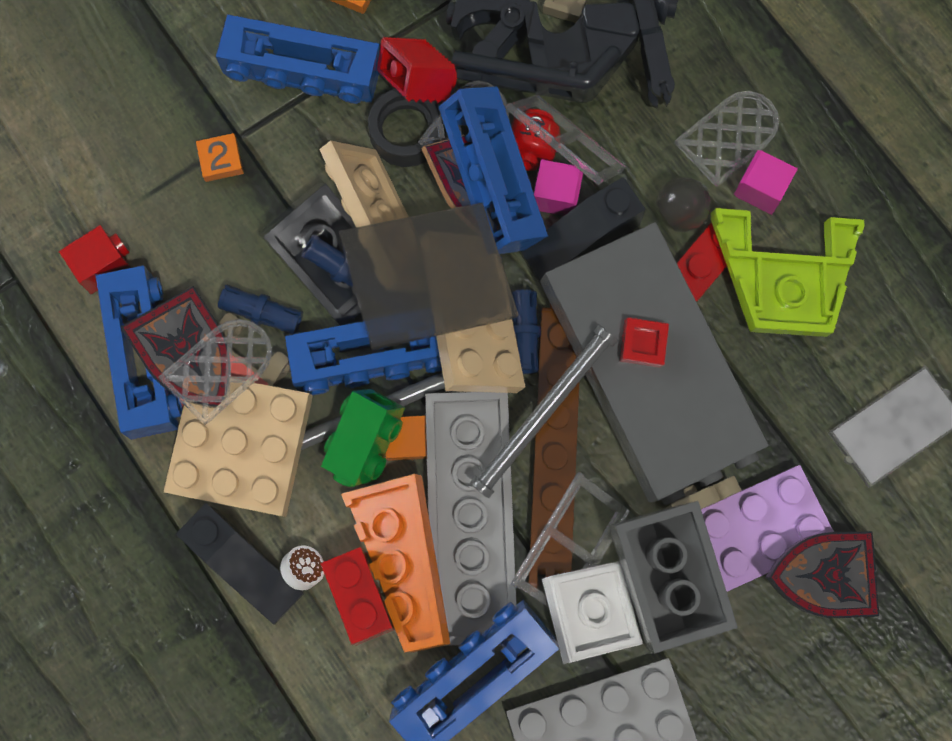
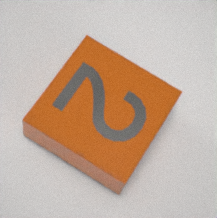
[196,133,244,182]

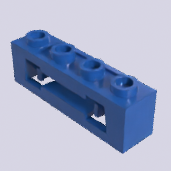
[216,15,380,104]
[438,87,548,256]
[96,265,183,440]
[285,309,442,395]
[389,599,559,741]

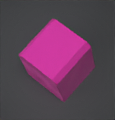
[734,150,798,215]
[534,159,584,216]

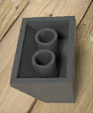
[608,501,738,654]

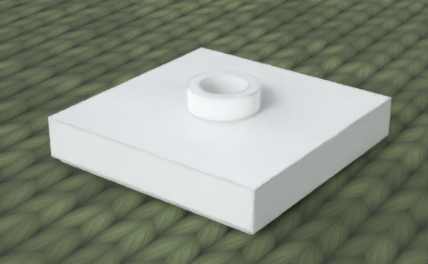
[542,561,643,664]

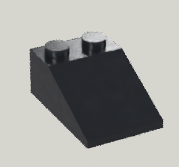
[258,182,375,326]

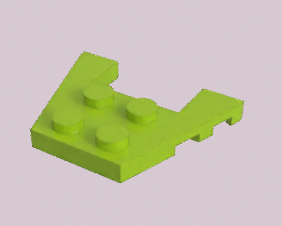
[710,208,865,337]

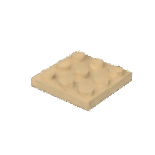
[164,378,313,517]

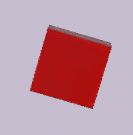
[619,317,669,368]

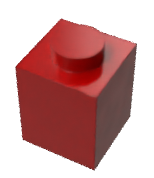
[59,225,131,294]

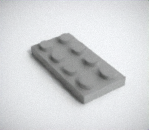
[506,658,697,741]

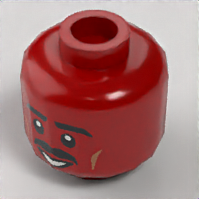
[511,109,561,171]

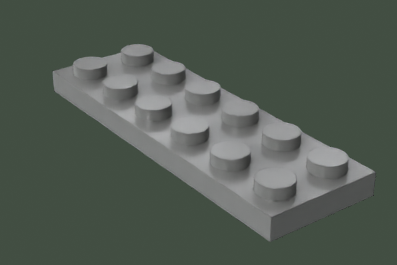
[425,392,516,646]

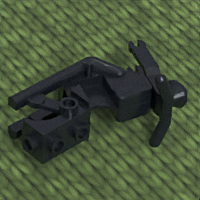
[446,0,678,109]

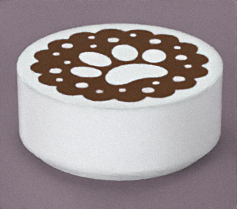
[280,545,324,591]

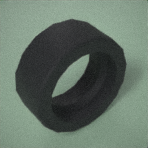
[368,89,443,167]

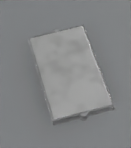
[828,366,952,488]

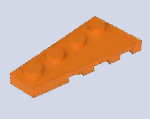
[341,474,450,653]

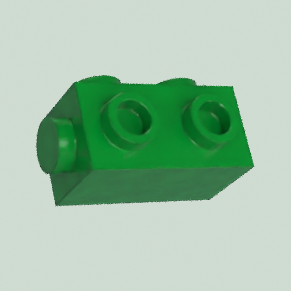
[321,389,405,487]

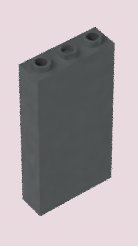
[540,222,769,506]

